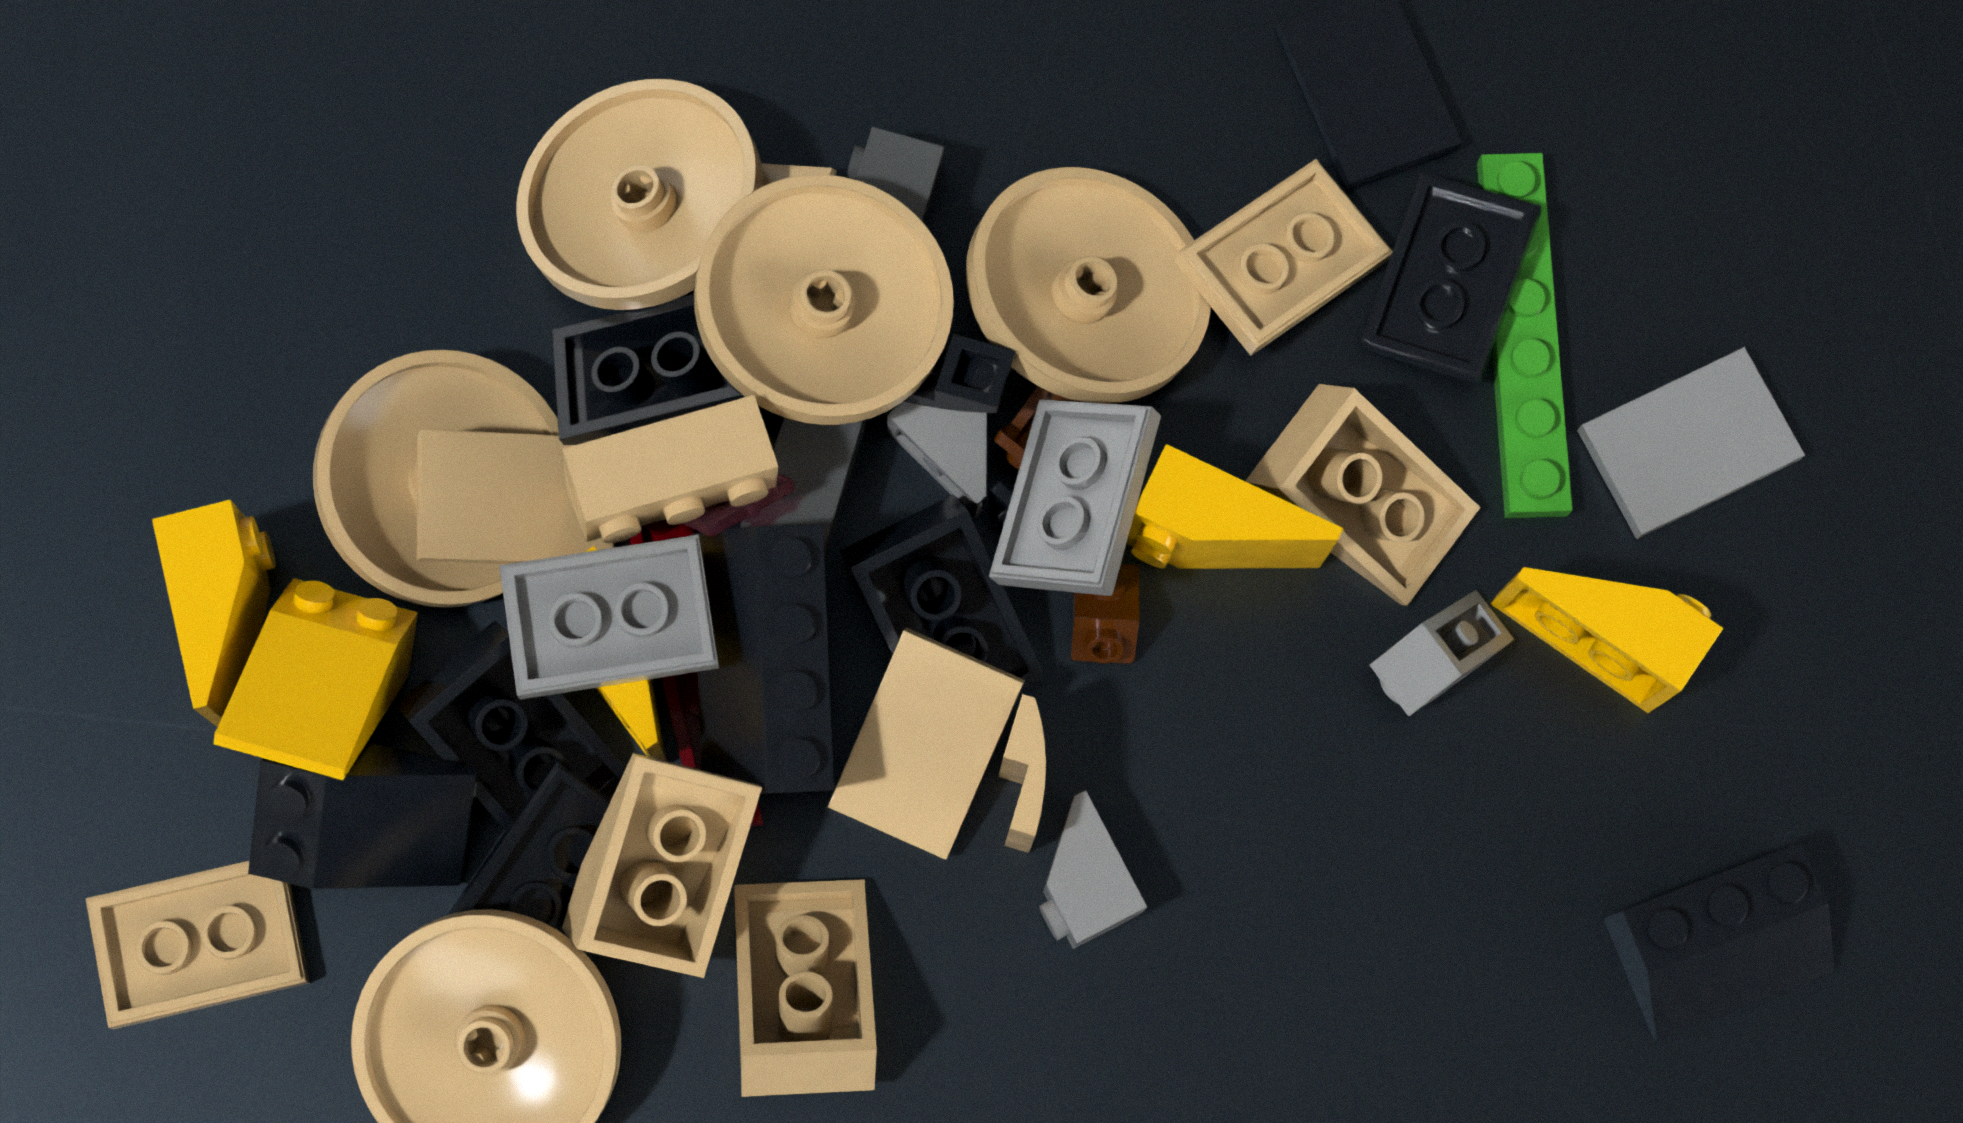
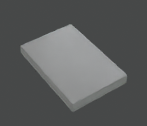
[1577,347,1805,540]
[989,400,1161,596]
[499,535,719,700]

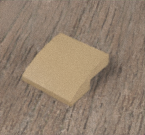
[998,694,1046,853]

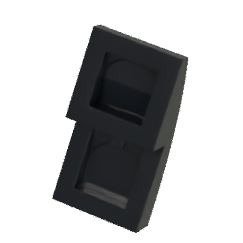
[903,334,1015,413]

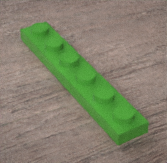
[1477,153,1572,518]

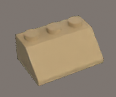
[562,395,778,543]

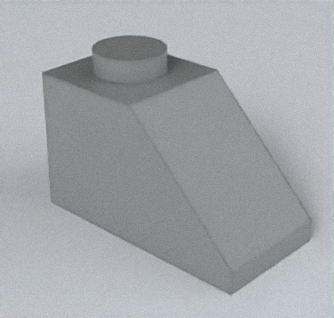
[887,402,987,519]
[1369,590,1515,716]
[1039,790,1147,949]

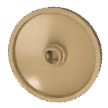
[516,79,763,310]
[966,167,1211,404]
[694,175,954,425]
[313,350,559,608]
[351,909,622,1123]

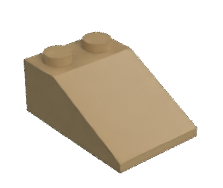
[1245,384,1480,606]
[562,753,762,978]
[734,879,877,1097]

